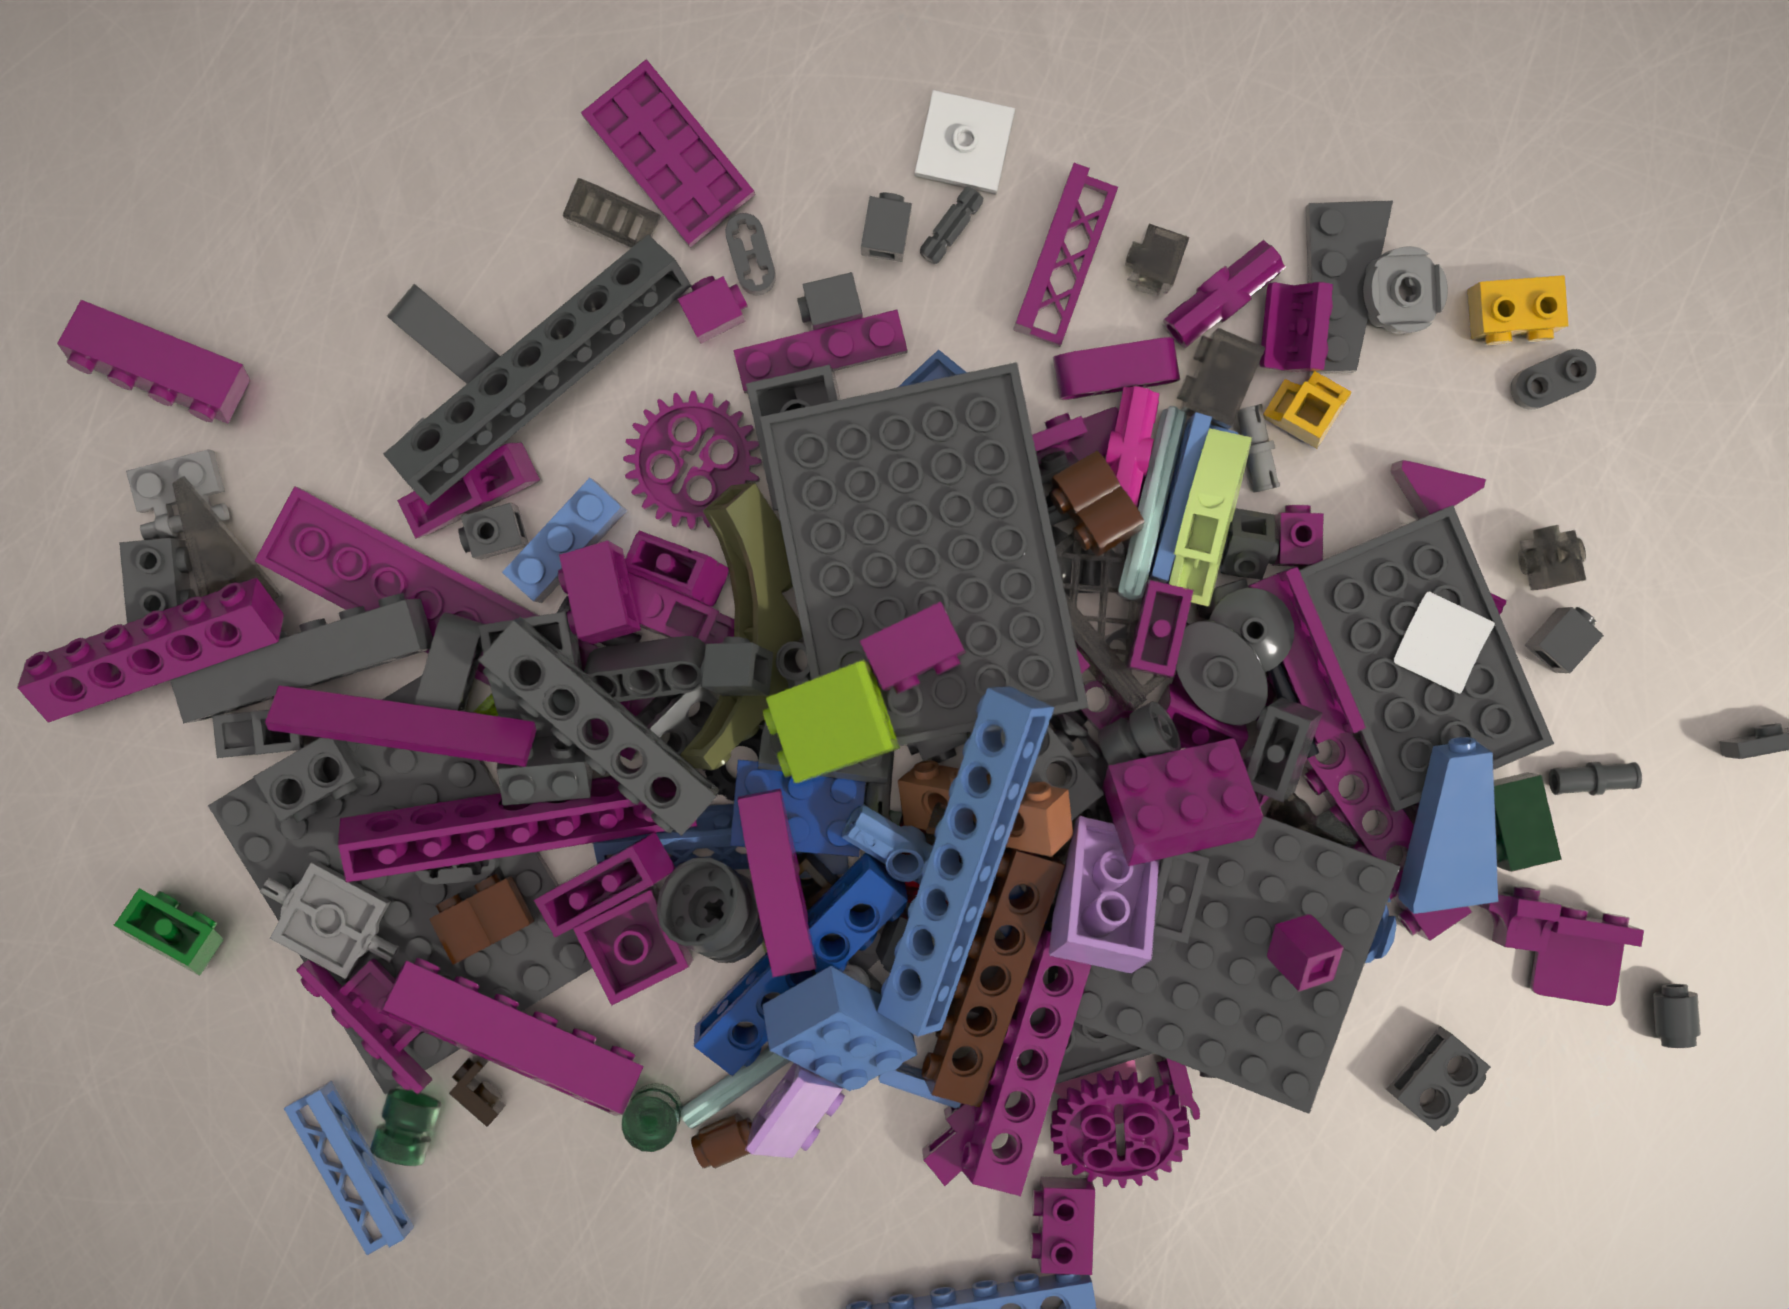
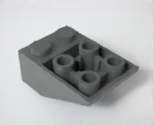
[479,612,593,738]

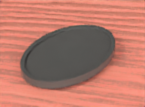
[1176,620,1268,725]

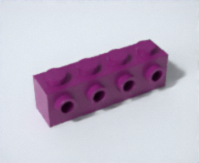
[57,300,250,424]

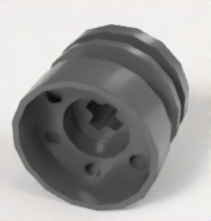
[657,858,764,963]

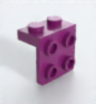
[1530,906,1644,1006]

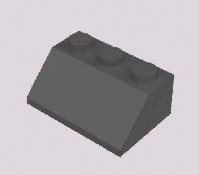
[746,365,841,511]

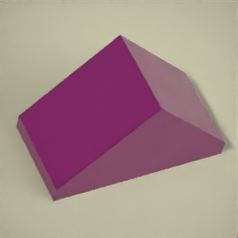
[1390,460,1486,519]

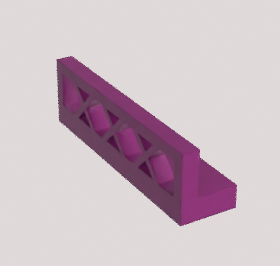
[1013,162,1118,347]
[1248,567,1366,744]

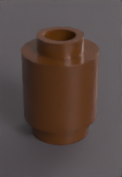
[691,1113,752,1169]

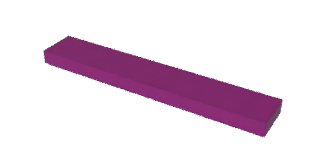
[265,685,537,767]

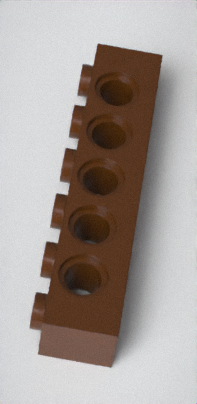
[922,847,1065,1108]

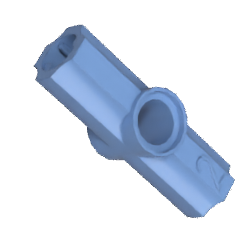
[841,804,962,901]

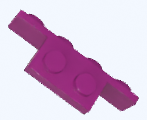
[1032,407,1119,464]
[296,958,433,1094]

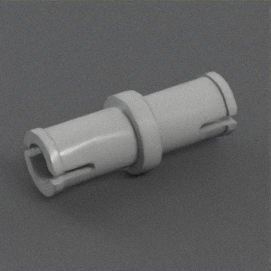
[1235,404,1280,492]

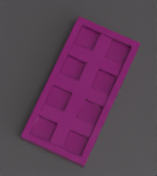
[581,59,755,248]

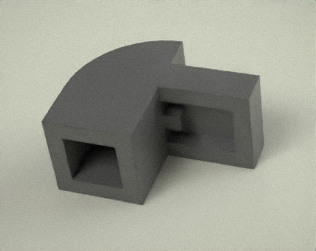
[212,710,304,758]

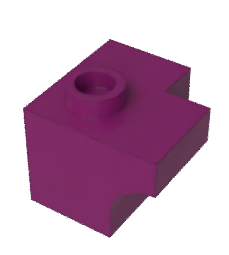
[1477,886,1561,953]

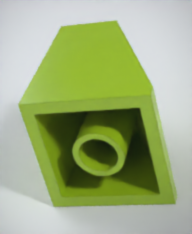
[763,660,900,783]

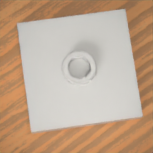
[915,90,1015,194]

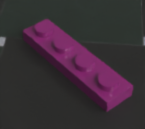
[733,310,908,393]

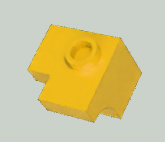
[1263,371,1351,449]

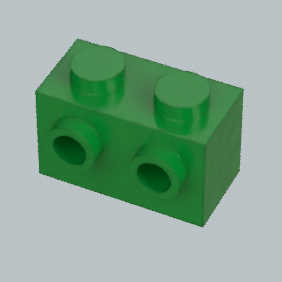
[114,888,224,976]

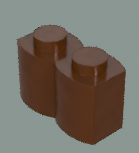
[1049,450,1145,557]
[429,874,534,965]

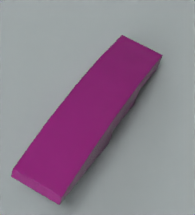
[737,788,817,977]

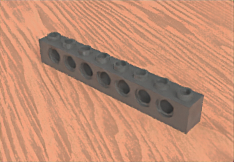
[383,234,692,506]

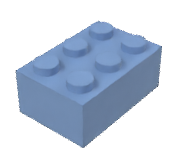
[763,966,918,1091]

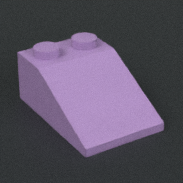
[1049,816,1159,973]
[746,1063,845,1158]

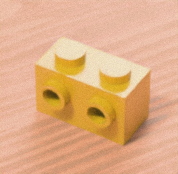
[1467,275,1569,345]

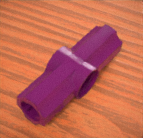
[1163,240,1286,349]

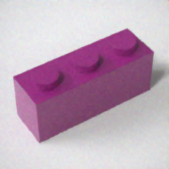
[534,832,676,937]

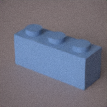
[502,478,628,603]

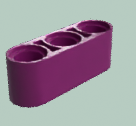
[1053,337,1180,400]

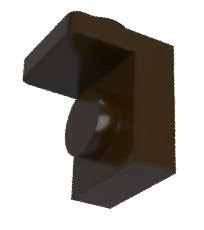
[448,1057,506,1127]

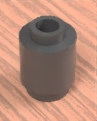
[1653,984,1701,1048]

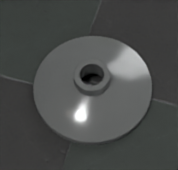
[1209,588,1294,672]

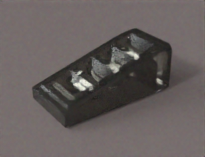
[563,178,661,249]

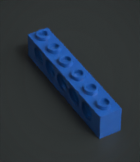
[694,852,908,1076]

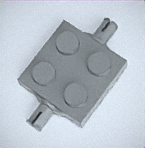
[260,861,399,979]

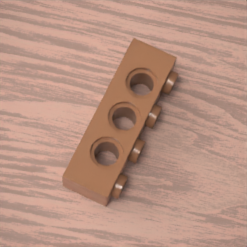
[898,761,1073,857]

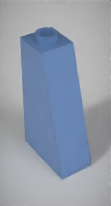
[1398,737,1498,914]

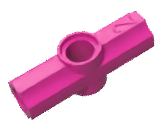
[1106,386,1159,507]

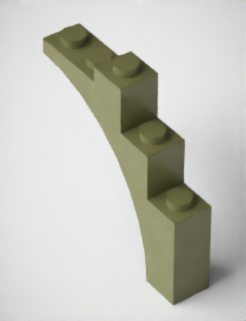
[680,483,803,770]

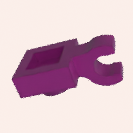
[1156,1057,1200,1120]

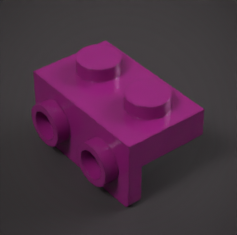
[1259,282,1333,372]

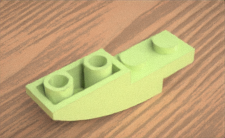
[1169,428,1252,606]

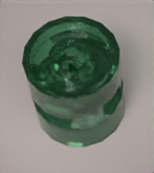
[621,1083,683,1152]
[370,1088,442,1166]

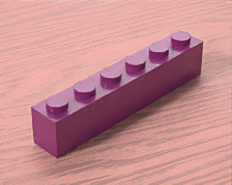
[379,958,644,1116]

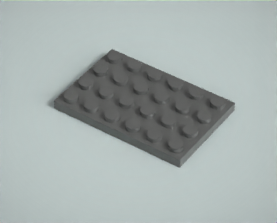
[1299,505,1554,812]

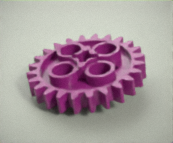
[623,391,762,530]
[1050,1071,1191,1188]

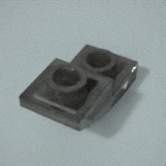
[1265,793,1358,849]

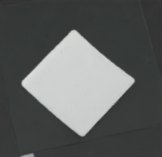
[1394,592,1495,694]

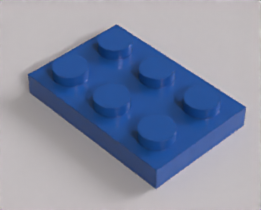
[730,760,866,857]

